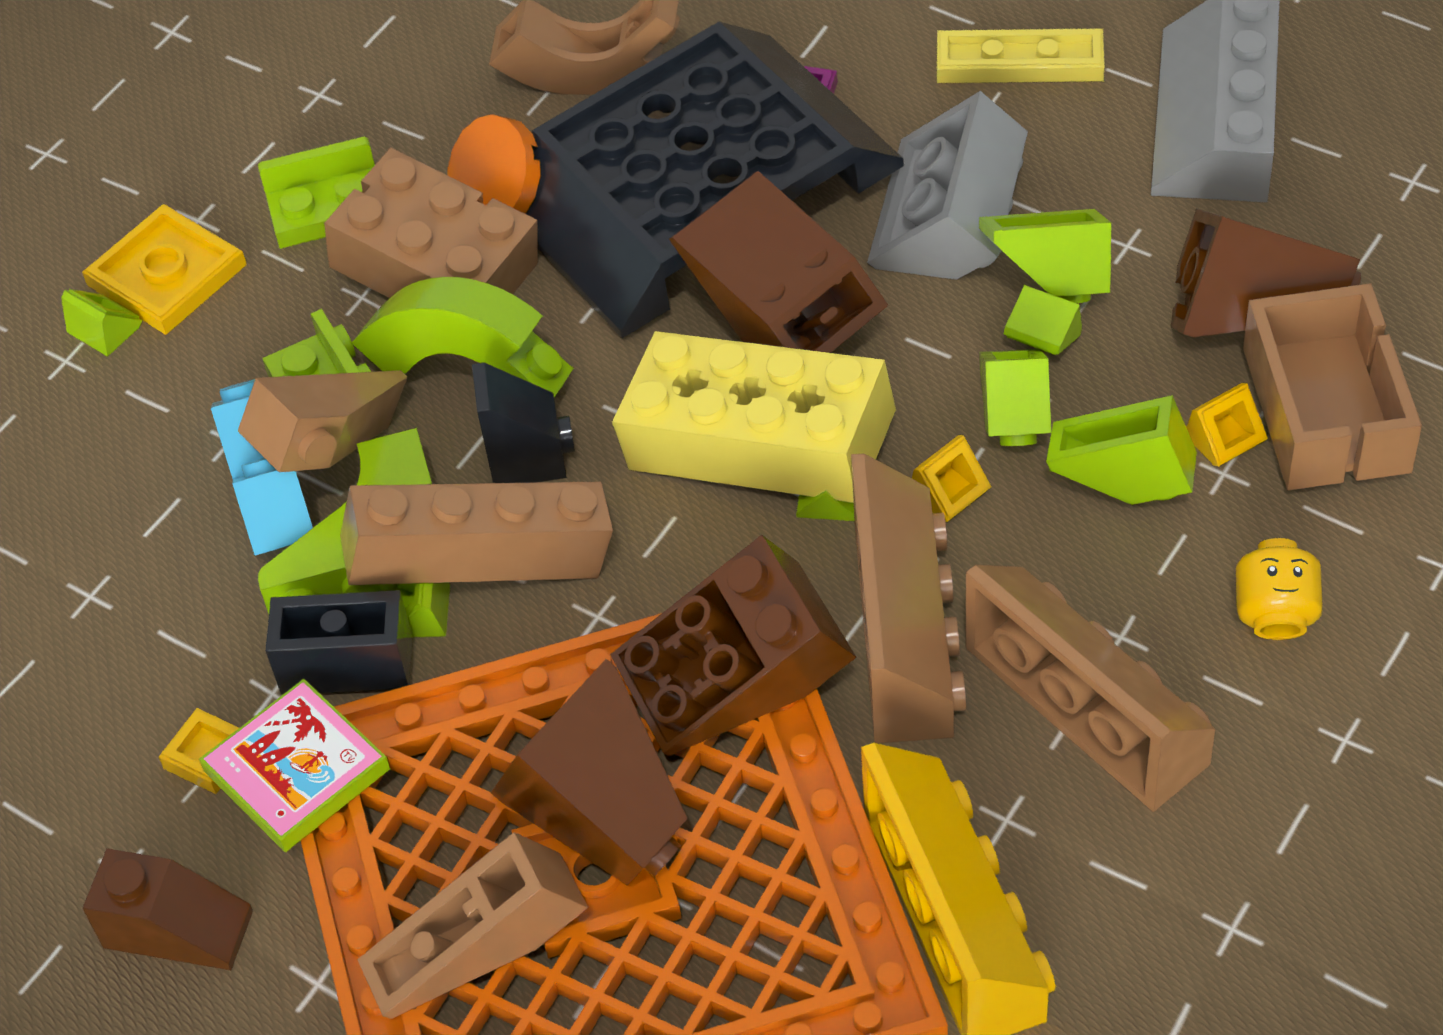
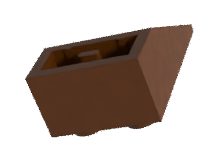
[669,171,888,353]
[610,535,857,756]

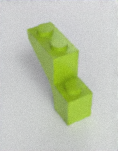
[258,428,432,614]

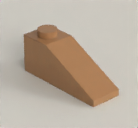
[238,370,407,472]
[357,832,588,1019]

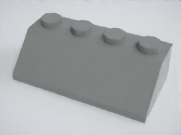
[1151,0,1280,202]

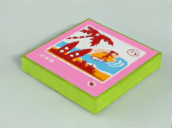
[199,679,390,853]

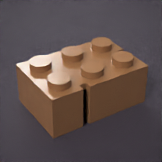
[324,147,538,298]
[1243,283,1422,490]

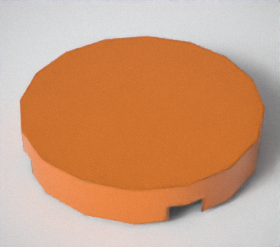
[447,114,541,214]

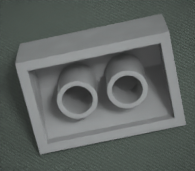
[867,91,1028,280]

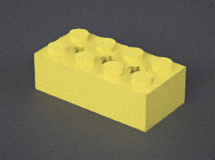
[612,331,896,502]

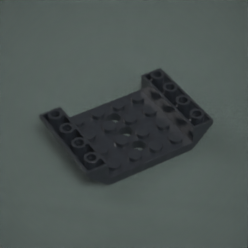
[526,21,904,339]

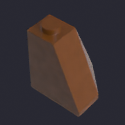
[1171,208,1361,337]
[491,659,687,885]

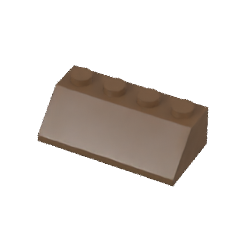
[851,453,966,743]
[966,565,1215,812]

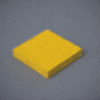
[82,204,247,335]

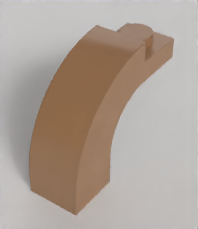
[489,0,680,95]

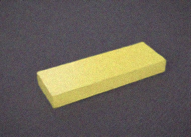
[937,29,1104,83]

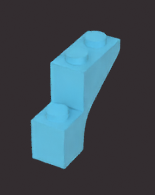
[211,379,313,556]

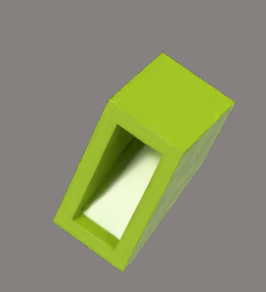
[979,209,1111,303]
[979,349,1051,446]
[1046,395,1197,505]

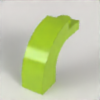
[351,277,574,397]

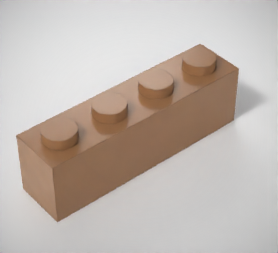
[340,482,613,585]

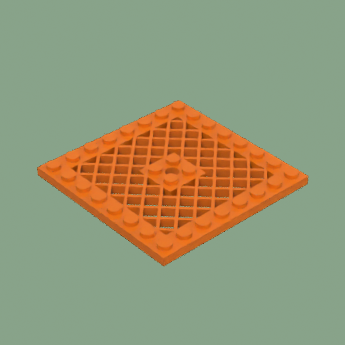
[301,613,948,1035]

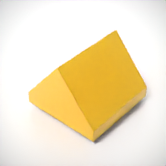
[1186,383,1268,467]
[912,435,991,522]

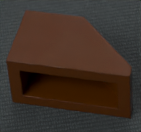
[82,848,253,971]

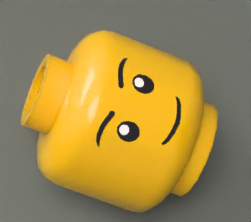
[1236,538,1323,640]

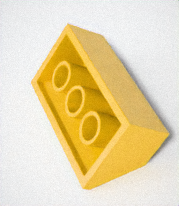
[861,743,1055,1035]

